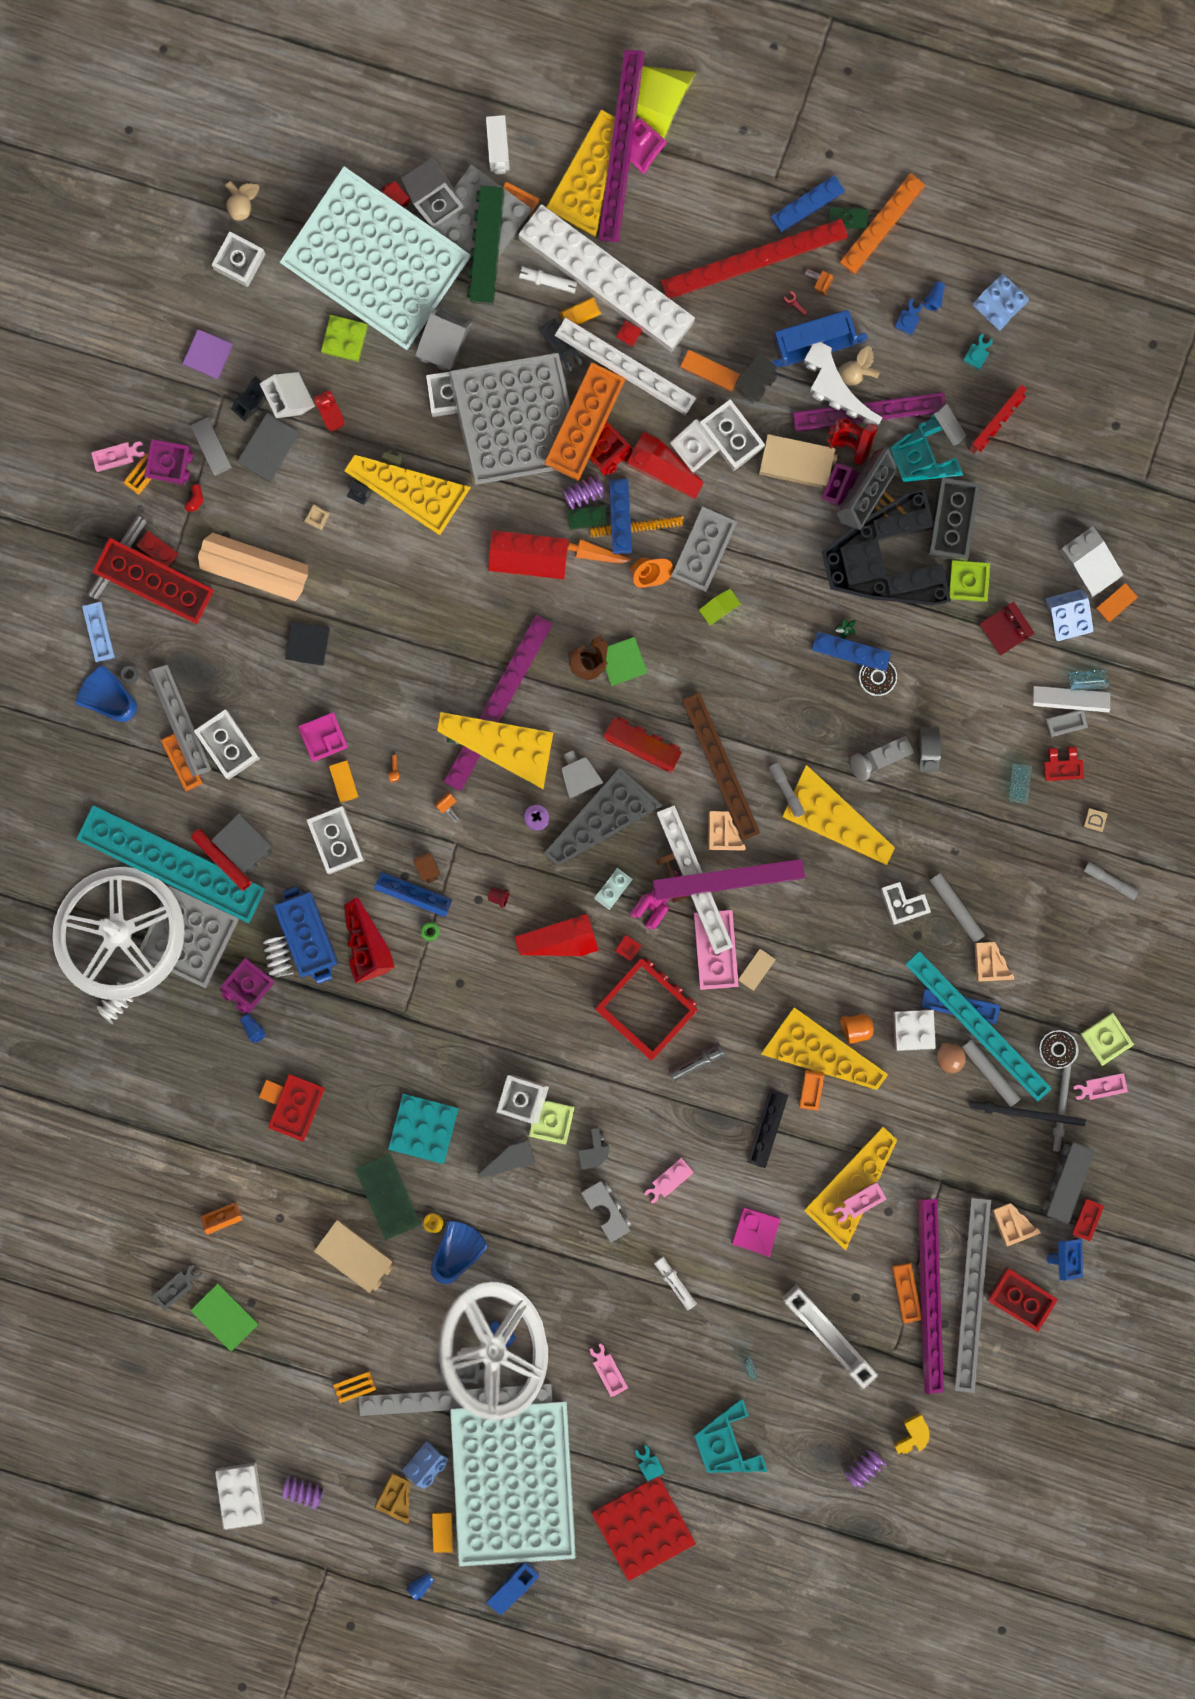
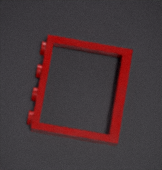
[595,958,698,1061]

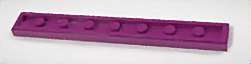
[792,392,945,432]
[652,859,805,900]

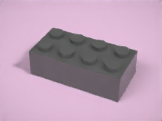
[928,478,980,561]
[1040,1140,1095,1224]

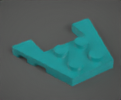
[890,414,963,482]
[694,1399,768,1473]

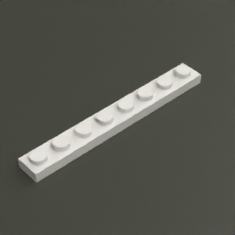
[555,318,696,415]
[657,805,733,955]

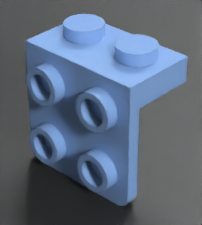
[973,275,1029,331]

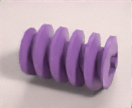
[562,474,604,510]
[524,805,549,831]
[844,1449,887,1490]
[282,1475,325,1510]

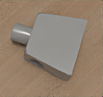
[561,750,603,799]

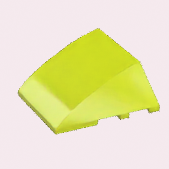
[636,66,696,138]

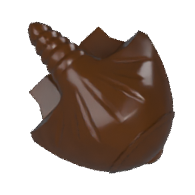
[568,635,608,680]

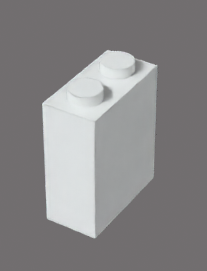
[486,115,510,174]
[260,372,315,418]

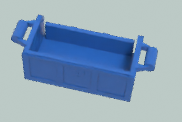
[771,310,867,370]
[273,886,339,984]

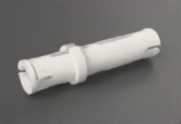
[519,266,577,294]
[654,1256,697,1311]

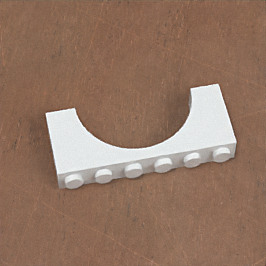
[782,1284,878,1389]

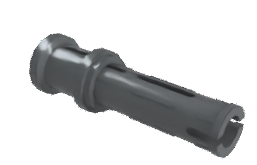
[669,1042,726,1082]

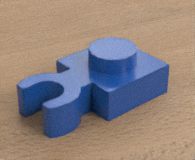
[895,299,923,336]

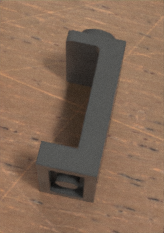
[211,813,273,874]

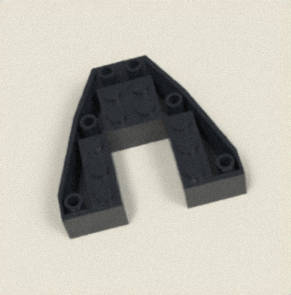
[822,489,951,605]

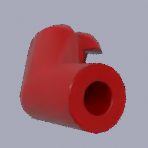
[185,484,203,512]

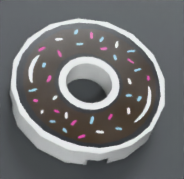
[859,662,897,696]
[1039,1030,1079,1069]

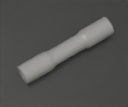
[769,763,805,818]
[1083,861,1139,900]

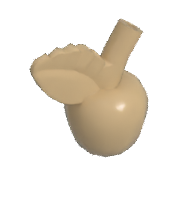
[225,181,259,221]
[838,346,880,385]

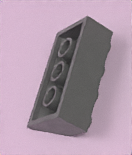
[836,447,898,530]

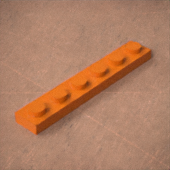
[840,173,925,275]

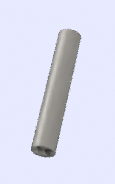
[930,873,985,943]
[961,1039,1021,1107]

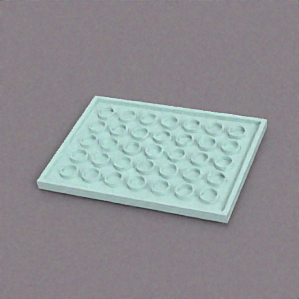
[280,167,470,351]
[451,1401,575,1566]

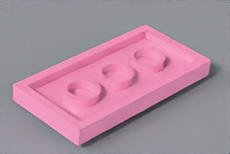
[694,910,739,990]

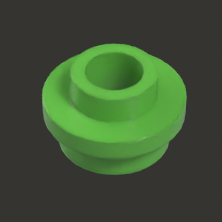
[421,922,440,941]

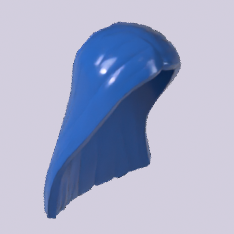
[76,665,137,722]
[430,1220,487,1284]

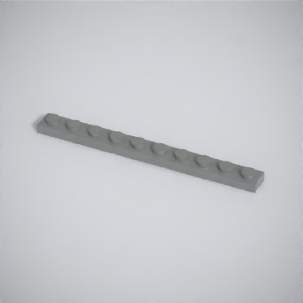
[955,1197,991,1393]
[359,1383,553,1416]

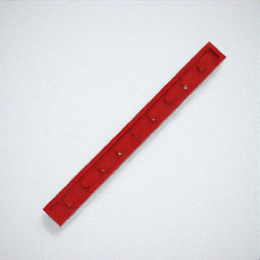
[661,219,848,299]

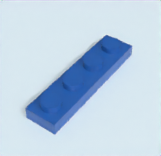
[771,175,845,233]
[609,479,632,554]
[812,632,891,672]
[374,872,452,917]
[921,988,1000,1024]

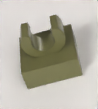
[381,450,402,468]

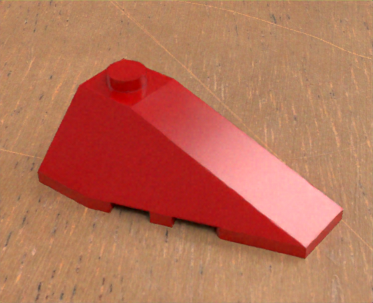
[344,898,395,983]

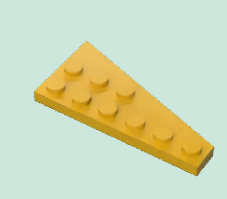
[546,110,615,238]
[344,455,471,535]
[437,712,553,789]
[782,765,895,865]
[761,1008,888,1090]
[804,1127,897,1250]

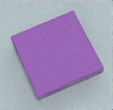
[183,329,233,380]

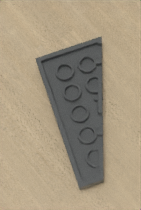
[543,768,663,866]

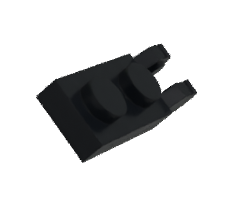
[539,318,583,372]

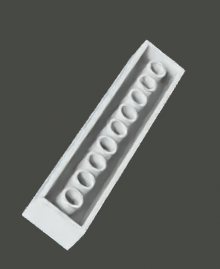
[519,204,695,352]

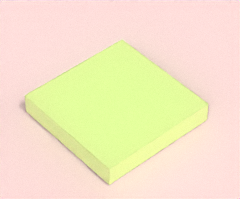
[1080,1013,1134,1066]
[529,1100,574,1144]

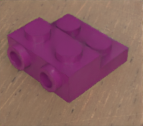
[145,439,193,486]
[220,958,275,1014]

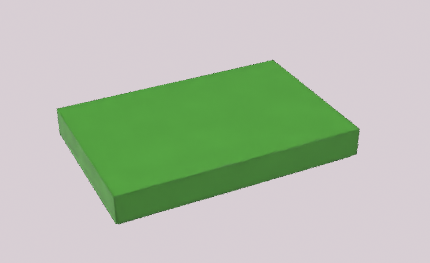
[191,1283,259,1351]

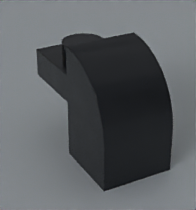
[231,376,267,422]
[346,479,373,505]

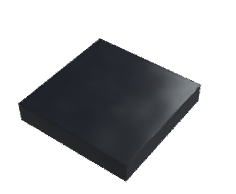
[286,622,330,666]

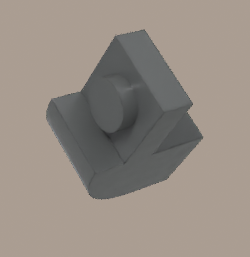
[919,727,941,772]
[579,1127,609,1169]

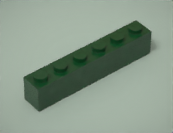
[467,185,505,305]

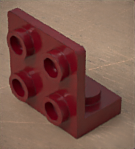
[980,601,1035,656]

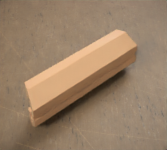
[198,533,308,601]

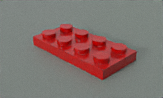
[968,384,1027,454]

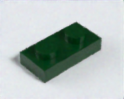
[567,506,607,530]

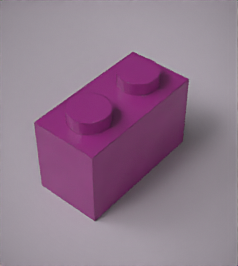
[822,463,860,507]

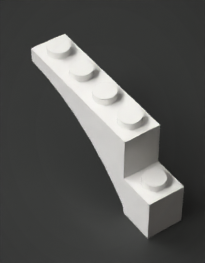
[804,342,882,426]

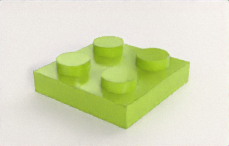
[321,315,368,362]
[949,560,990,602]

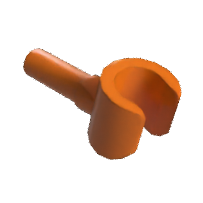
[388,755,400,783]

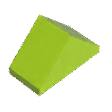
[699,588,741,626]

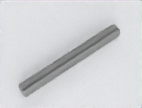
[88,516,146,600]

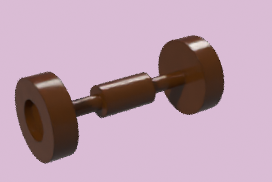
[656,853,691,903]

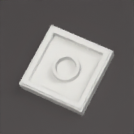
[670,419,720,472]

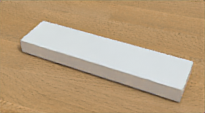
[1033,686,1110,712]

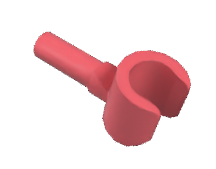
[784,291,807,316]

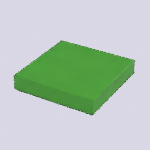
[605,637,647,686]

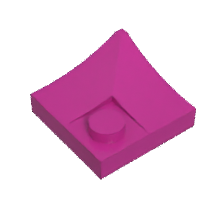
[630,117,667,174]
[298,712,348,762]
[732,1206,780,1257]

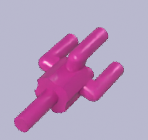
[629,870,680,930]

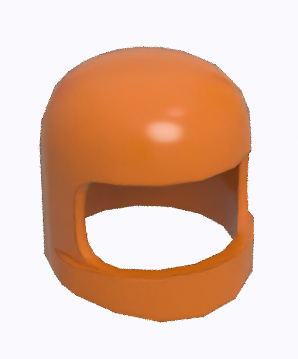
[840,1013,874,1044]

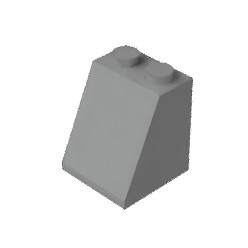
[402,157,464,228]
[415,306,473,371]

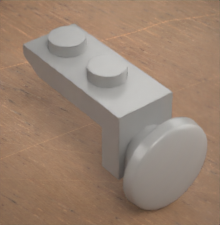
[850,736,914,781]

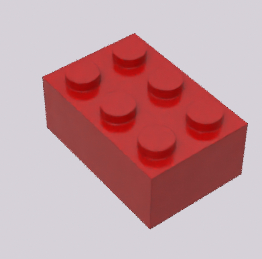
[986,1267,1058,1332]

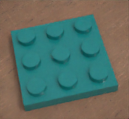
[388,1093,459,1164]

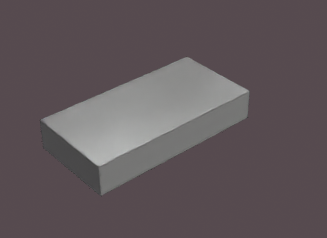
[934,404,967,446]
[1045,710,1088,738]

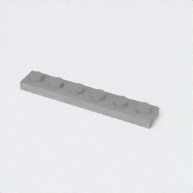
[149,665,211,777]

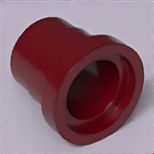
[488,887,510,908]

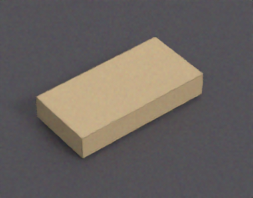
[738,949,776,991]

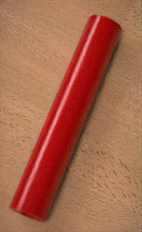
[191,829,252,891]

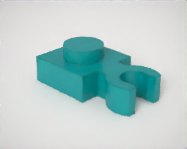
[963,334,993,370]
[635,1444,665,1481]

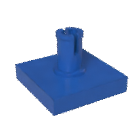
[1047,1238,1083,1281]

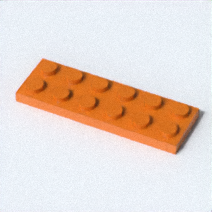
[544,362,626,481]

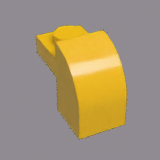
[893,1413,930,1454]

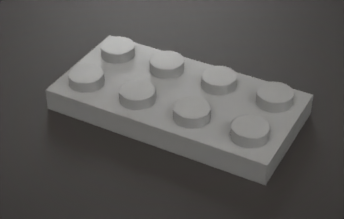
[671,506,737,592]

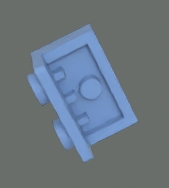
[402,1441,449,1489]

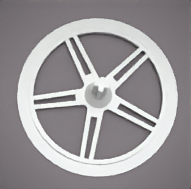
[53,867,185,1000]
[440,1282,548,1420]

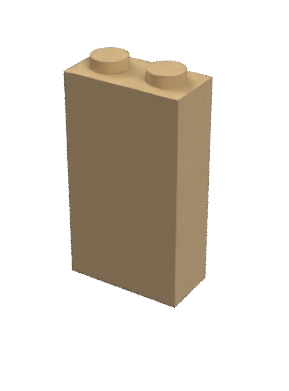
[759,434,838,489]
[314,1219,394,1293]

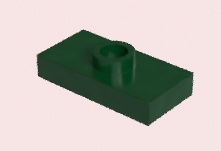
[829,207,868,229]

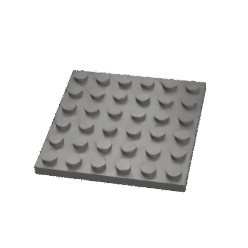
[449,353,570,485]

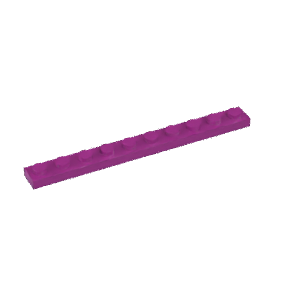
[598,50,645,243]
[444,615,553,791]
[918,1198,944,1394]

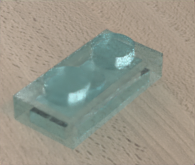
[1068,670,1110,691]
[1008,764,1032,804]

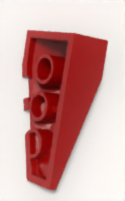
[627,432,704,499]
[514,914,599,956]

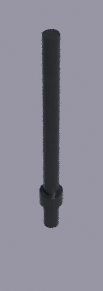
[970,1101,1086,1127]

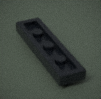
[747,1089,788,1168]

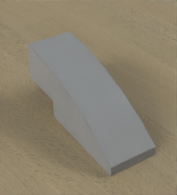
[191,417,232,476]

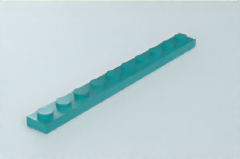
[905,951,1052,1101]

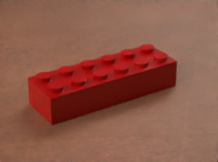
[93,538,214,625]

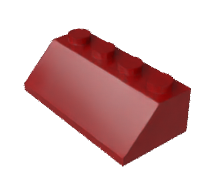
[488,531,569,580]
[603,717,682,774]

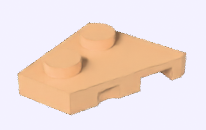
[708,811,746,851]
[974,942,1014,982]
[992,1203,1040,1246]

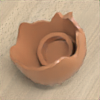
[937,1043,966,1074]

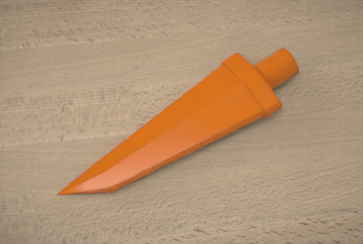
[568,539,633,564]

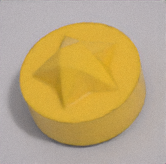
[423,1213,443,1233]

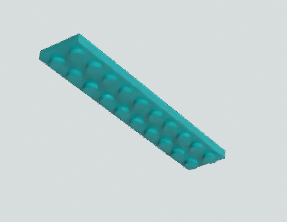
[76,805,266,923]

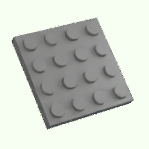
[428,165,533,261]
[136,886,239,988]

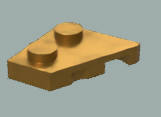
[374,1472,410,1524]

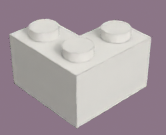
[880,882,931,925]

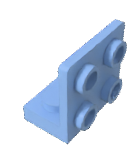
[1045,589,1093,641]

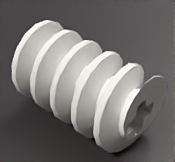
[263,936,294,978]
[96,982,133,1024]

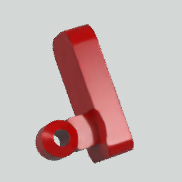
[314,391,345,431]

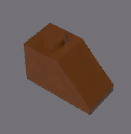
[413,852,441,883]

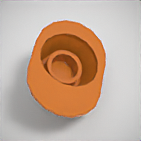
[629,557,673,588]

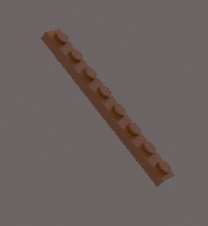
[682,692,760,841]

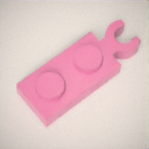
[91,442,146,472]
[1073,1073,1128,1100]
[644,1158,694,1203]
[833,1182,886,1222]
[590,1343,628,1397]

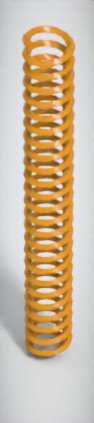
[590,515,684,538]

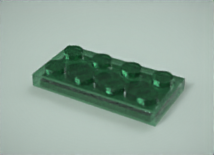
[355,1154,421,1240]

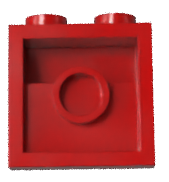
[589,421,633,476]

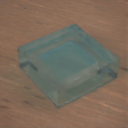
[744,1357,758,1380]

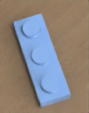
[82,602,115,662]

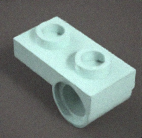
[594,868,633,910]

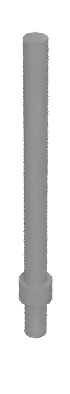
[1053,1037,1075,1152]

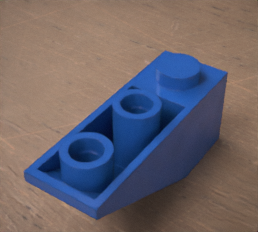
[486,1562,539,1615]

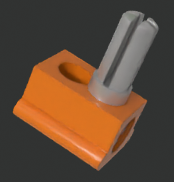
[805,269,834,295]
[434,792,459,823]

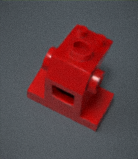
[827,418,878,465]

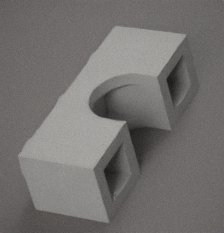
[581,1180,632,1243]

